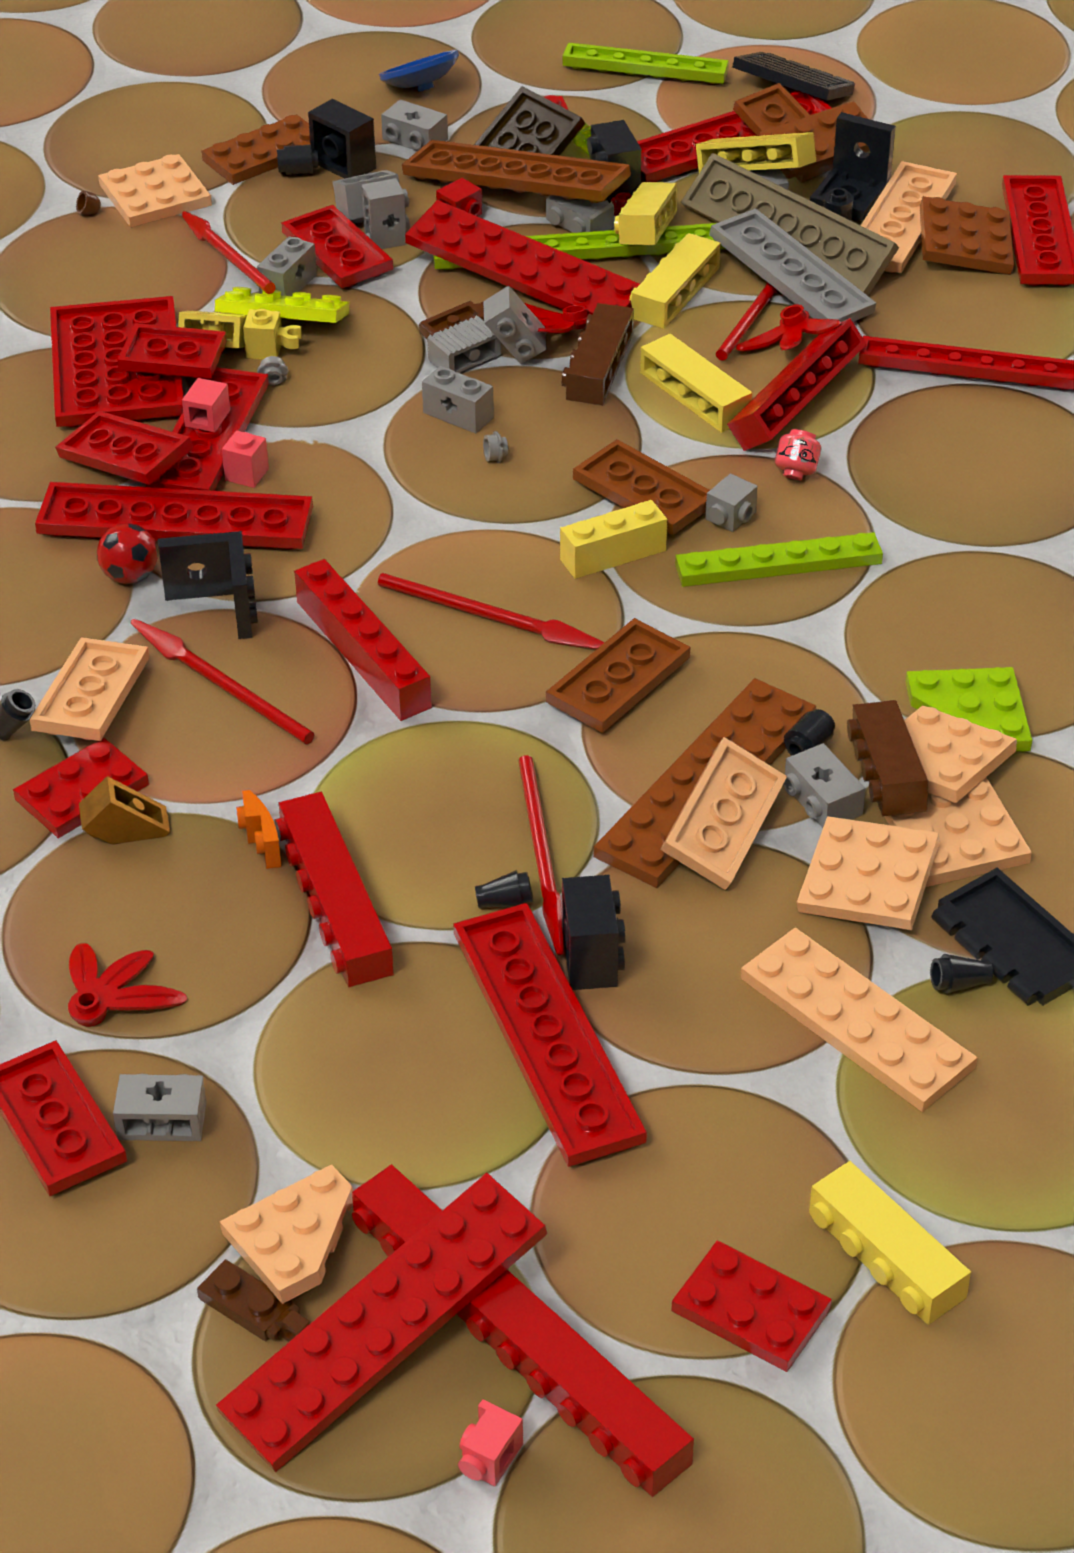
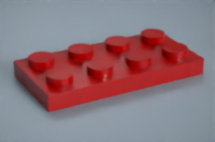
[281,204,393,288]
[55,411,194,485]
[0,1040,127,1197]

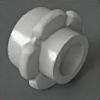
[257,356,289,385]
[483,431,508,463]

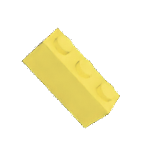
[560,500,667,579]

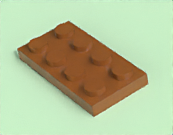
[733,83,833,183]
[758,101,870,179]
[201,114,310,185]
[573,439,710,535]
[546,618,691,733]

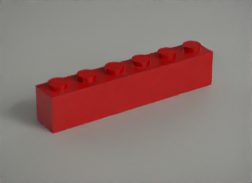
[727,318,867,451]
[294,559,432,721]
[274,791,394,988]

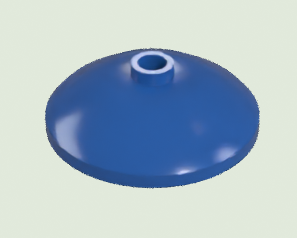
[379,50,459,92]

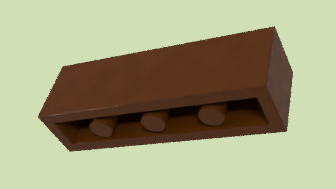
[561,303,634,406]
[847,700,928,817]

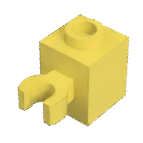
[243,309,302,360]

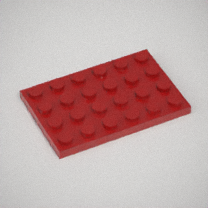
[50,296,184,427]

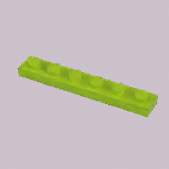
[562,42,729,84]
[675,532,883,587]

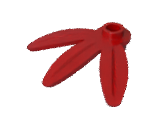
[524,303,590,333]
[735,304,841,351]
[68,943,187,1027]

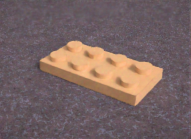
[30,637,149,741]
[660,737,787,890]

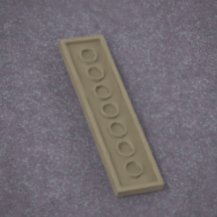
[681,153,899,296]

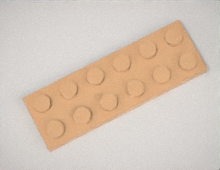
[860,161,957,273]
[741,927,978,1112]

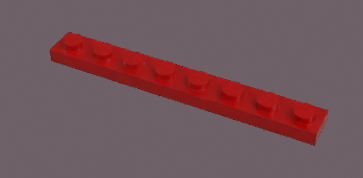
[858,336,1074,390]

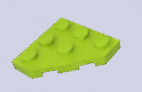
[905,667,1032,752]

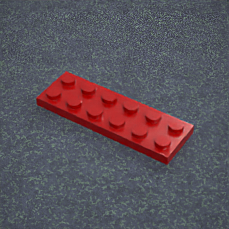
[1002,175,1074,286]
[146,367,269,491]

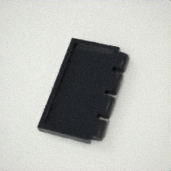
[732,52,855,100]
[931,868,1074,1006]

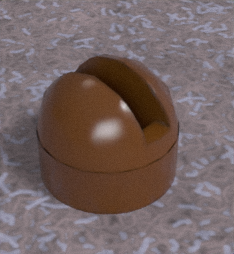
[76,190,101,216]

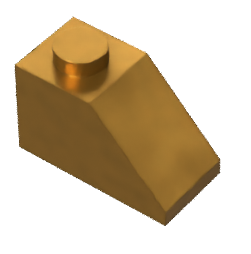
[79,776,170,845]

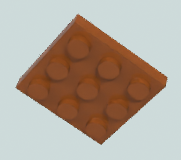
[920,196,1014,275]

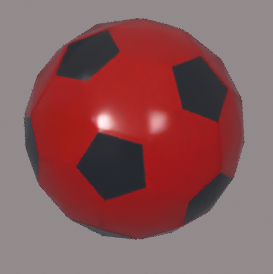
[97,523,158,584]

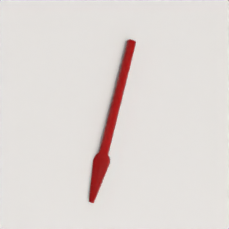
[182,211,276,294]
[716,283,777,361]
[378,573,605,650]
[131,619,314,744]
[518,755,564,955]

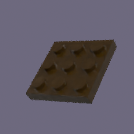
[474,86,586,156]

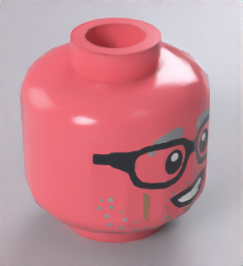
[775,429,822,480]

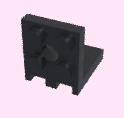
[810,112,896,221]
[158,531,258,639]

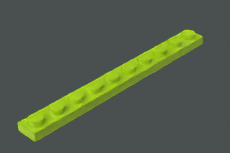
[433,223,726,270]

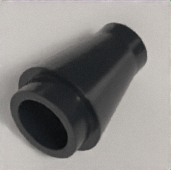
[0,689,36,741]
[475,870,533,909]
[930,954,993,994]

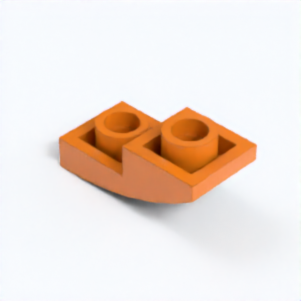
[236,790,281,869]

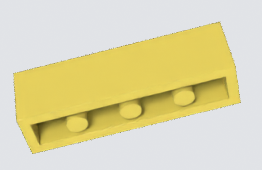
[696,132,816,173]
[614,182,677,245]
[629,233,721,329]
[640,334,752,433]
[809,1161,971,1325]

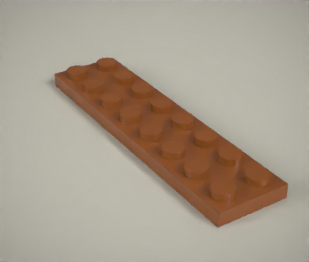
[402,140,631,203]
[594,678,816,888]

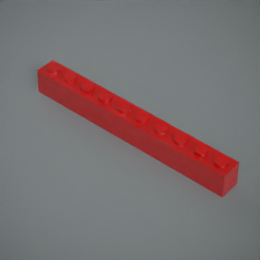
[352,1164,694,1497]

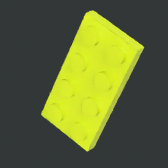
[215,287,350,323]

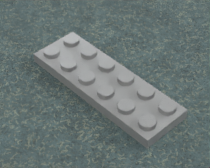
[709,208,877,322]

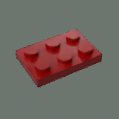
[117,323,227,379]
[13,737,149,838]
[671,1240,832,1372]

